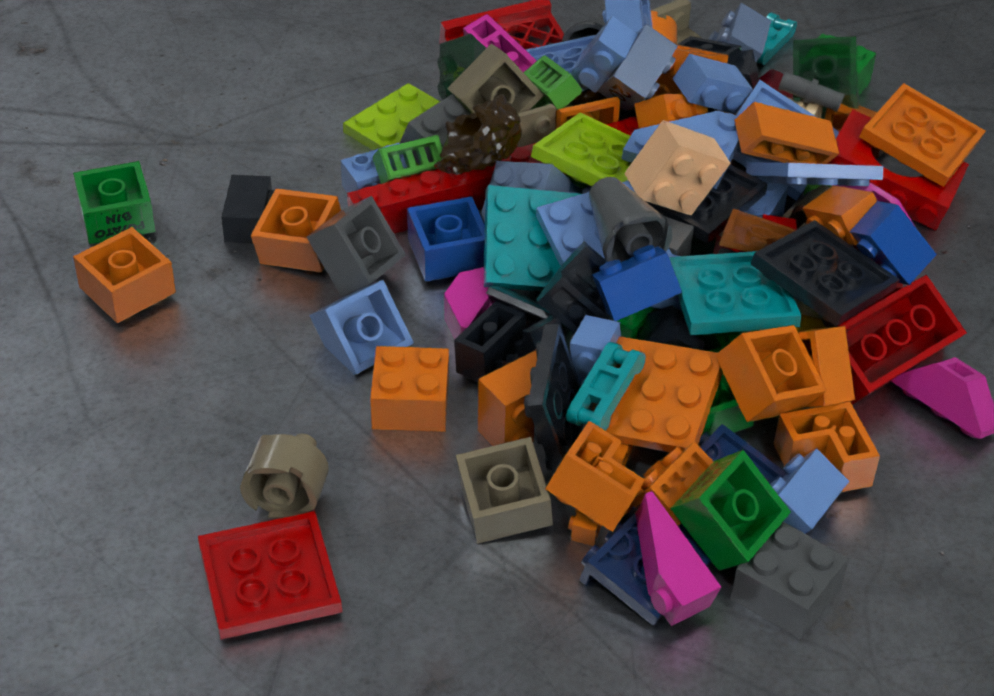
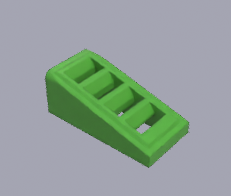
[524,55,582,109]
[373,135,443,184]

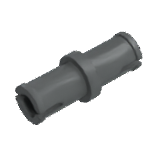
[778,71,845,112]

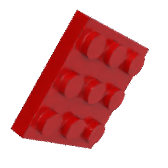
[198,511,342,640]

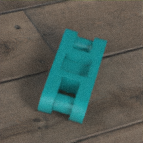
[756,12,798,65]
[566,342,646,431]

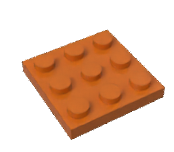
[859,83,986,187]
[585,336,723,452]

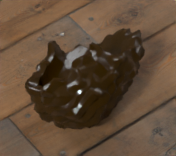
[434,94,522,175]

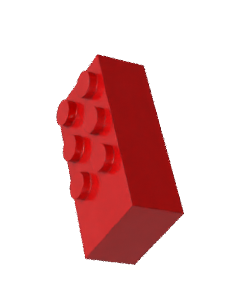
[837,274,967,405]

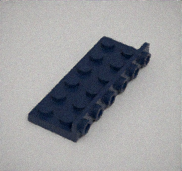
[579,424,787,626]

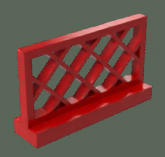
[439,0,564,74]

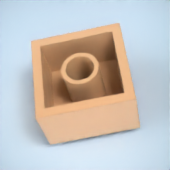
[624,120,731,215]

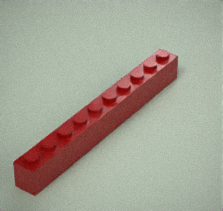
[347,116,639,234]

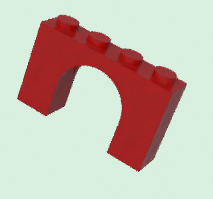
[827,109,969,231]

